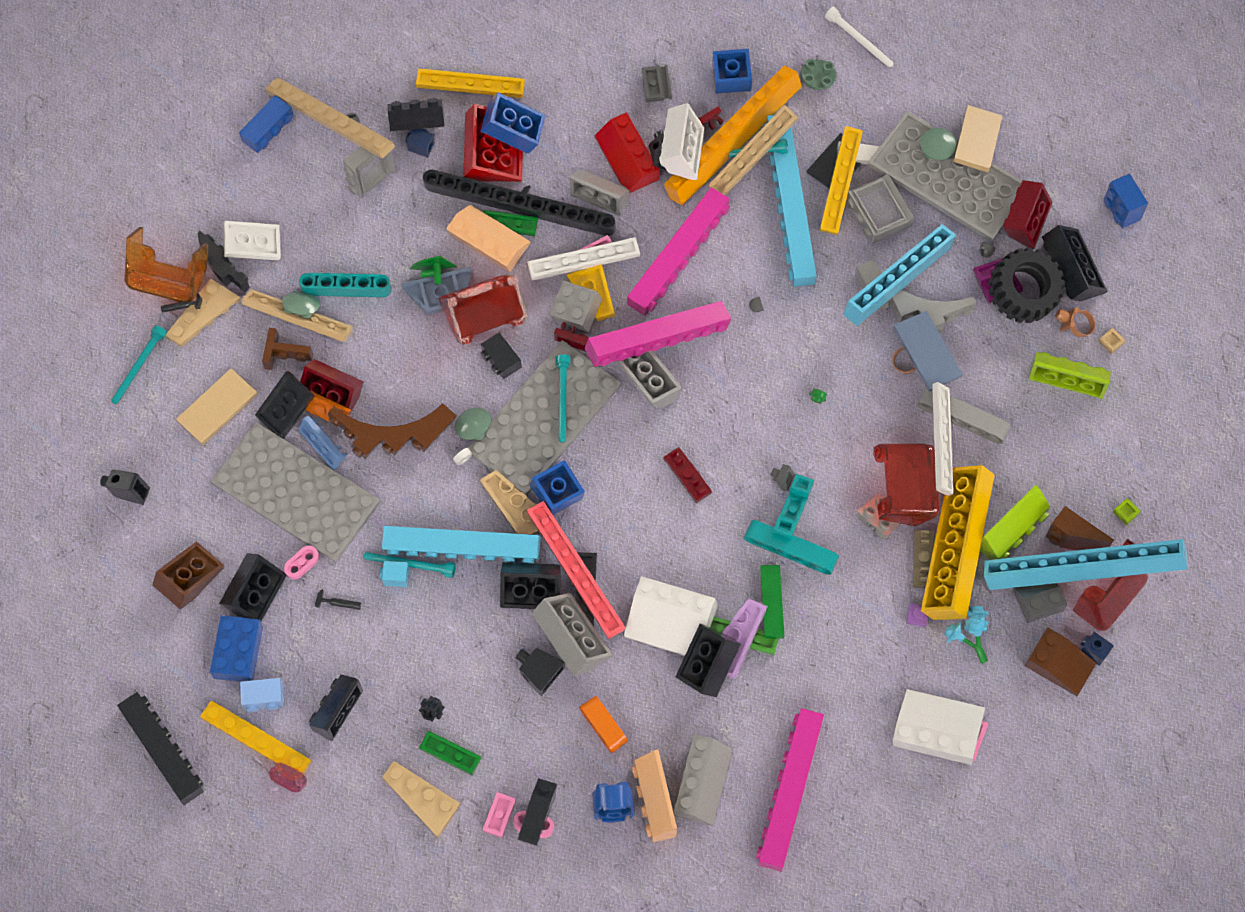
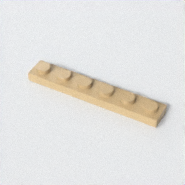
[709,105,799,195]
[242,289,353,342]

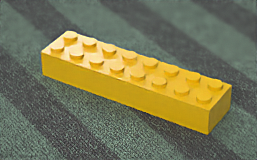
[921,465,994,620]

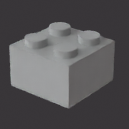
[549,281,602,333]

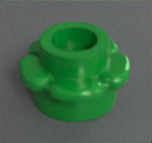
[809,388,827,404]

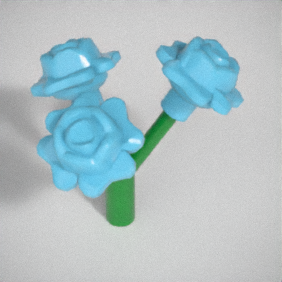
[944,606,989,664]

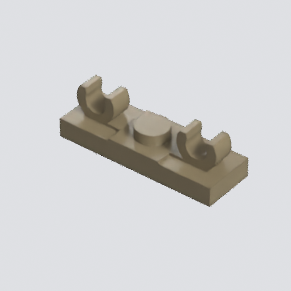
[913,530,934,588]

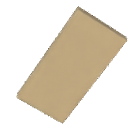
[953,105,1002,172]
[176,369,258,445]

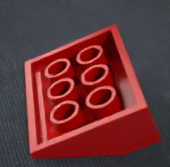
[463,104,523,182]

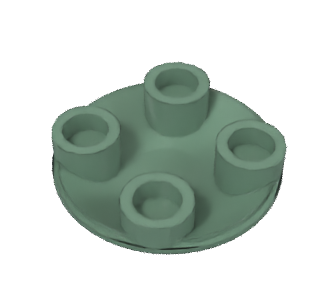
[800,59,836,90]
[920,128,957,160]
[282,291,320,318]
[455,408,492,440]

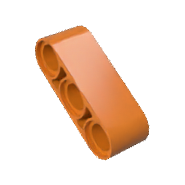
[579,695,628,753]

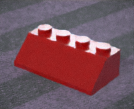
[594,112,659,193]

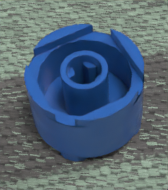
[592,782,635,823]

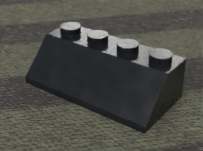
[1042,225,1108,302]

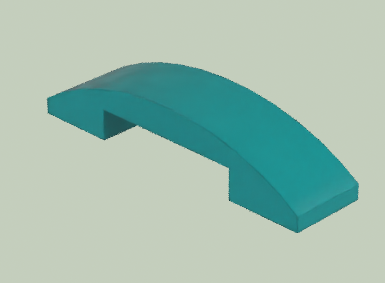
[772,474,814,538]

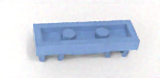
[298,416,347,470]

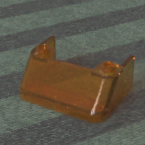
[125,227,208,302]

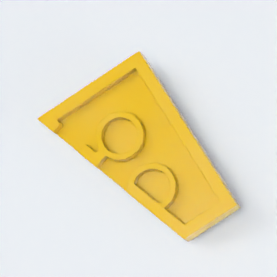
[566,264,616,321]

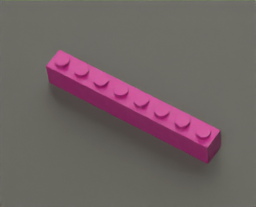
[627,187,730,316]
[585,301,732,367]
[756,708,824,872]

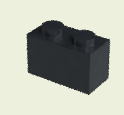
[480,332,522,379]

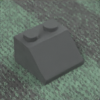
[1013,583,1067,623]

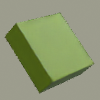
[1113,498,1141,525]

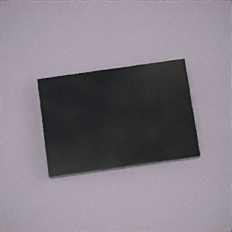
[807,133,862,188]
[255,371,315,439]

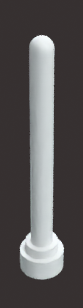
[825,7,893,67]

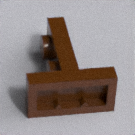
[262,328,313,370]

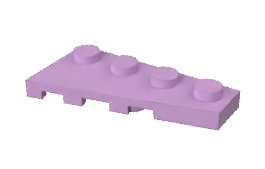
[722,598,768,679]

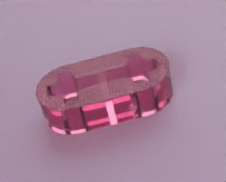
[269,763,307,793]

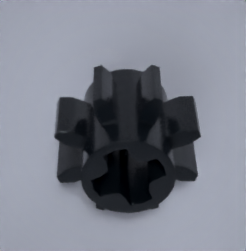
[418,696,445,722]

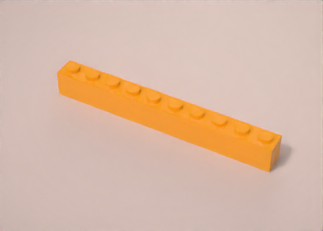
[664,65,802,205]

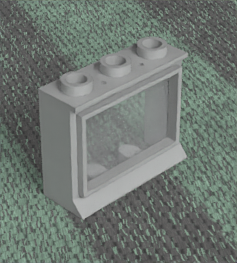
[343,147,396,198]
[846,173,914,244]

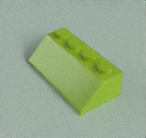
[1029,352,1111,399]
[980,485,1050,560]

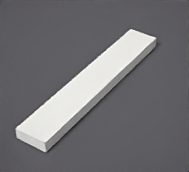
[527,237,640,281]
[932,382,953,496]

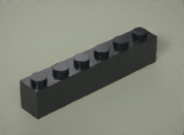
[117,692,204,806]

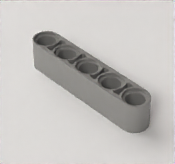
[917,388,1011,444]

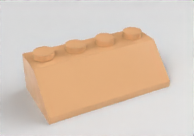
[446,205,531,272]
[631,750,677,842]

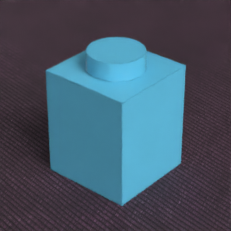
[379,561,409,587]

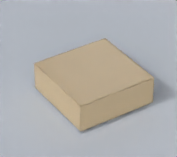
[1098,328,1126,354]

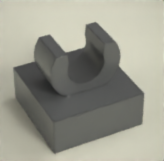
[770,464,795,491]

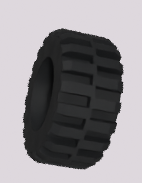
[988,248,1065,323]

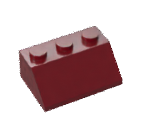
[1004,180,1053,249]
[300,359,364,413]

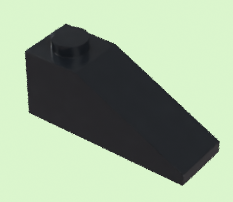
[518,778,557,846]

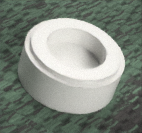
[453,448,472,465]

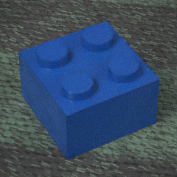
[712,49,752,94]
[1104,173,1148,228]
[530,460,585,515]

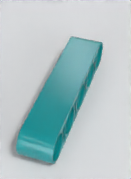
[299,273,392,297]
[743,520,839,575]

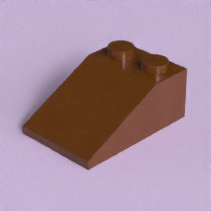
[1046,506,1114,551]
[152,541,225,610]
[1025,627,1097,696]

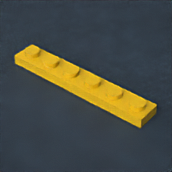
[416,68,525,98]
[819,126,863,235]
[200,700,312,778]

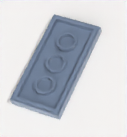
[893,311,963,391]

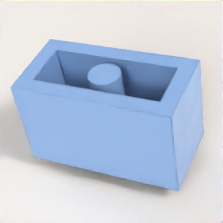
[240,678,284,712]

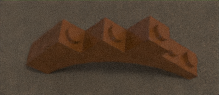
[328,403,457,459]

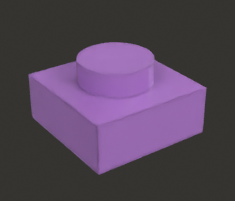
[906,603,928,627]

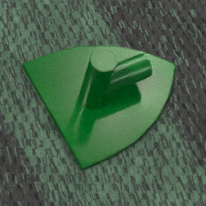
[410,256,457,285]

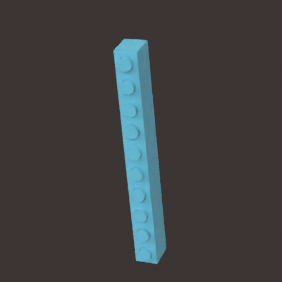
[764,115,817,287]
[984,539,1188,590]

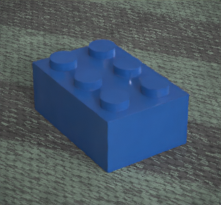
[481,92,546,154]
[210,615,263,682]

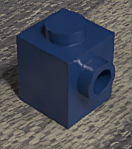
[405,129,435,158]
[1081,632,1114,666]

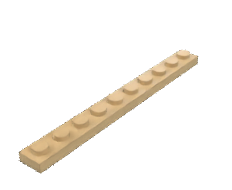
[265,77,395,159]

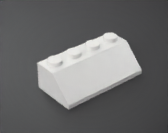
[659,103,704,180]

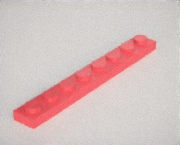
[527,501,625,640]

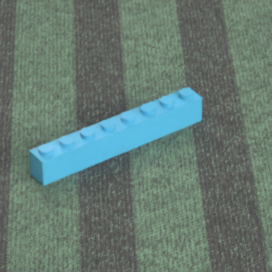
[843,224,956,326]
[382,526,541,563]

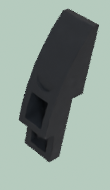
[197,231,250,292]

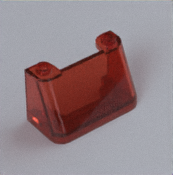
[438,275,529,345]
[873,443,939,527]
[1072,539,1148,631]

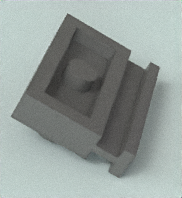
[642,65,672,102]

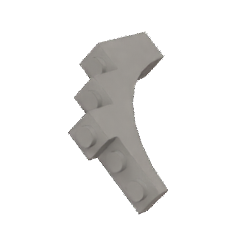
[855,260,976,333]

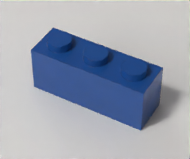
[239,95,294,153]

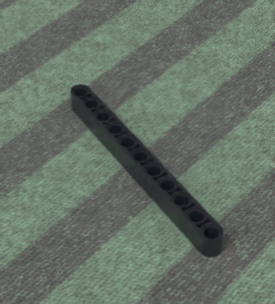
[423,169,616,236]

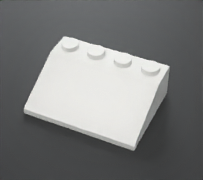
[624,576,718,656]
[893,689,985,765]

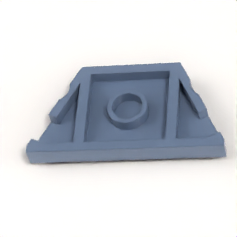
[401,267,472,315]

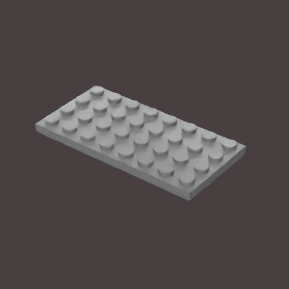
[867,111,1022,242]
[468,340,621,496]
[210,422,381,563]

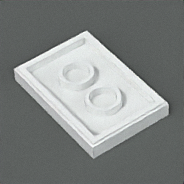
[223,221,281,260]

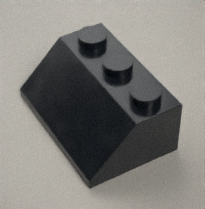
[387,98,445,131]
[219,553,287,621]
[500,562,561,609]
[675,624,741,697]
[309,674,363,741]

